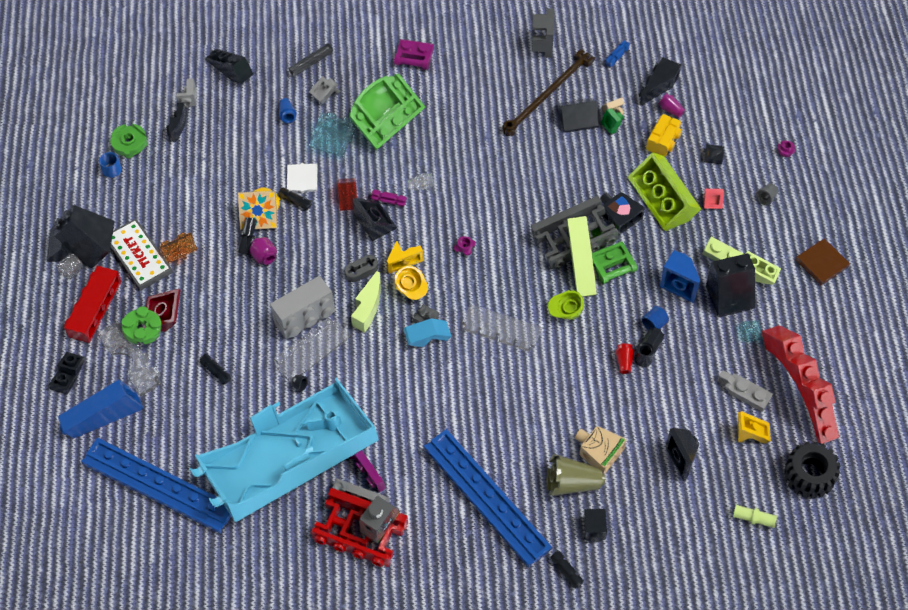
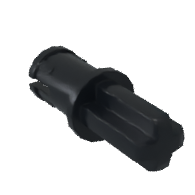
[238,217,257,255]

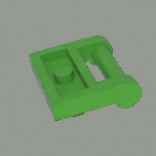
[592,241,638,284]

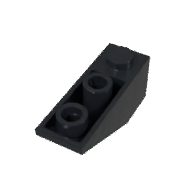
[205,49,254,84]
[639,57,682,105]

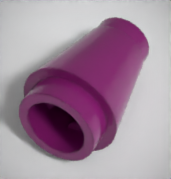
[659,93,685,118]

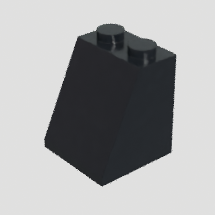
[54,205,115,268]
[706,253,755,317]

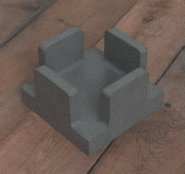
[532,8,554,58]

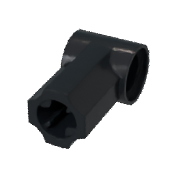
[635,327,665,367]

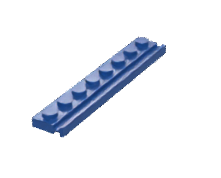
[424,429,552,568]
[81,438,231,534]

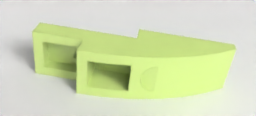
[702,237,781,285]

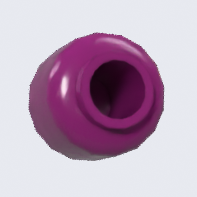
[249,237,277,265]

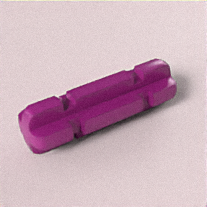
[371,189,407,207]

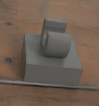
[413,304,439,323]

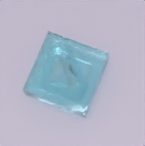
[739,320,763,342]

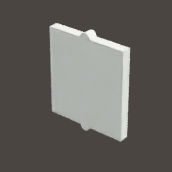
[287,163,317,193]

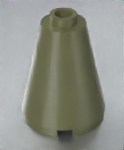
[546,454,605,496]

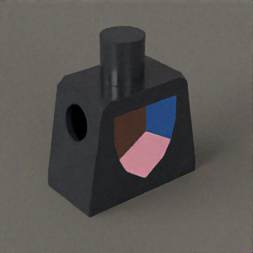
[600,192,645,236]

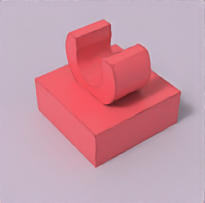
[703,189,724,209]

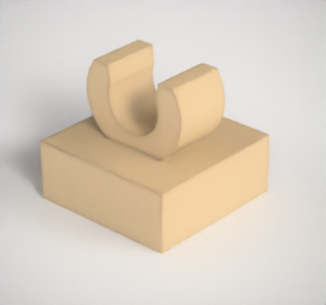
[601,97,625,115]

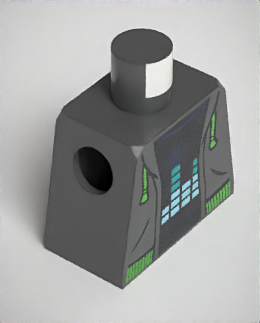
[359,495,401,544]

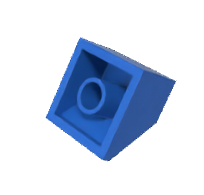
[659,250,700,303]

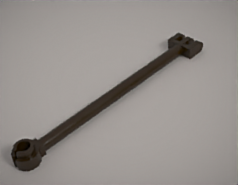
[502,49,595,136]

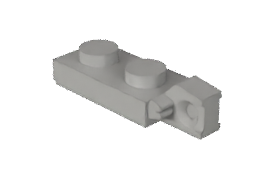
[717,370,773,412]
[333,478,390,503]

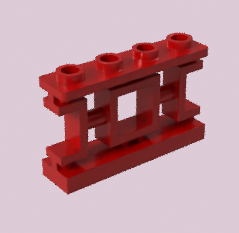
[311,487,408,567]

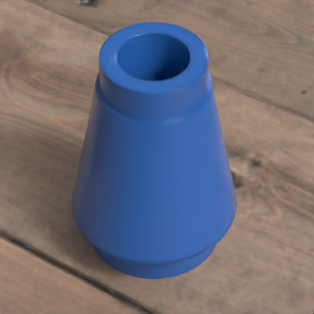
[279,98,297,123]

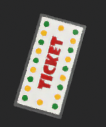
[110,219,173,291]

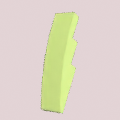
[567,216,597,297]

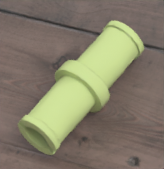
[733,504,777,528]

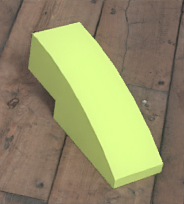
[351,271,381,333]

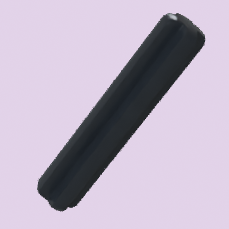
[289,43,333,76]

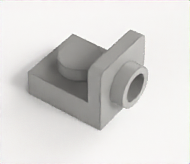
[309,76,340,104]
[176,78,197,107]

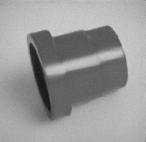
[756,183,779,205]

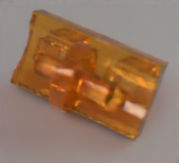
[160,232,197,263]

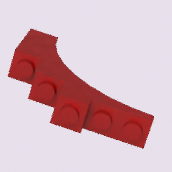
[762,325,839,444]

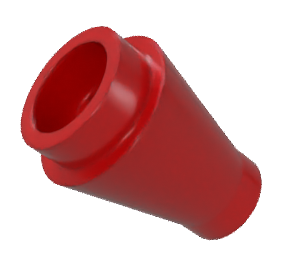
[615,343,635,374]

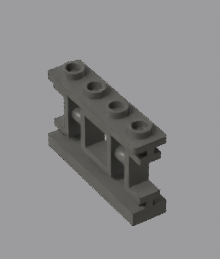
[531,196,618,269]

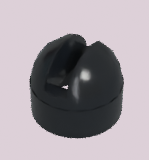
[291,374,308,391]

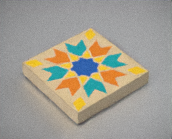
[238,191,278,230]

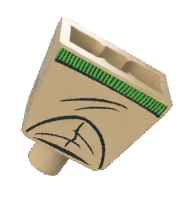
[575,427,627,474]

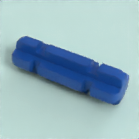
[605,40,630,67]

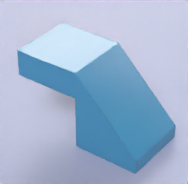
[403,318,452,347]

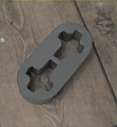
[345,255,378,282]

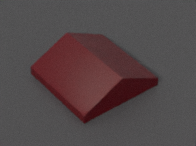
[143,288,181,332]

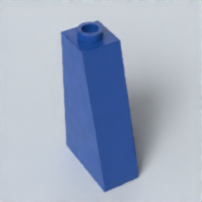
[57,380,144,439]

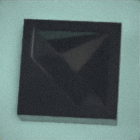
[704,144,724,164]

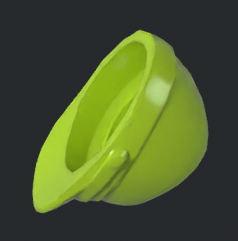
[548,290,584,320]

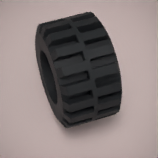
[784,441,841,499]

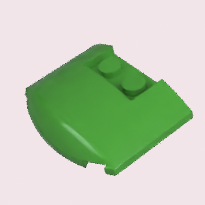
[349,74,425,150]

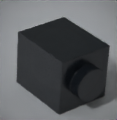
[583,508,607,542]

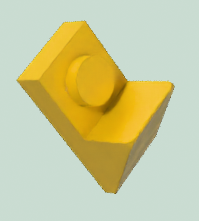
[387,241,424,274]
[737,411,771,444]

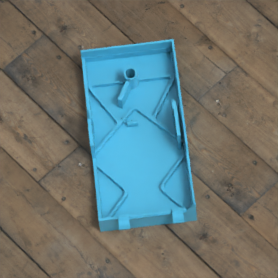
[190,378,379,522]

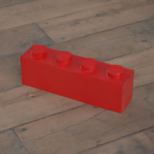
[64,265,122,343]

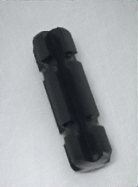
[278,187,312,210]
[199,354,231,384]
[550,551,584,589]

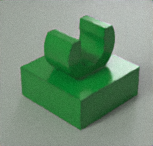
[600,108,624,134]

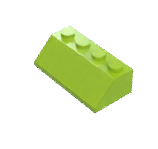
[628,152,701,231]

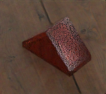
[338,178,358,211]

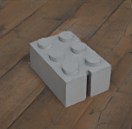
[270,275,335,340]

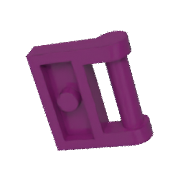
[394,39,434,70]

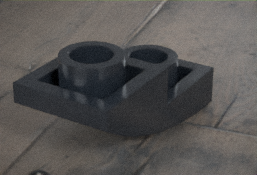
[166,102,187,142]
[49,352,85,395]

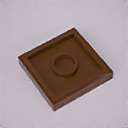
[796,238,850,286]

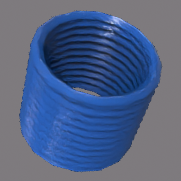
[99,152,122,178]
[642,306,669,330]

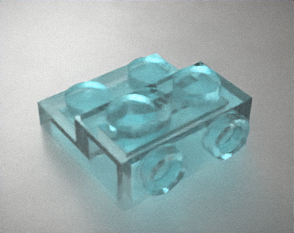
[309,112,357,158]

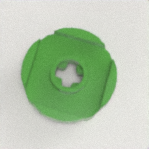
[111,124,148,158]
[122,306,161,344]

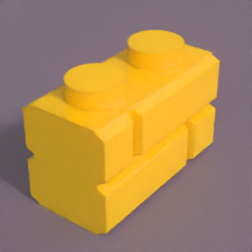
[646,114,683,157]

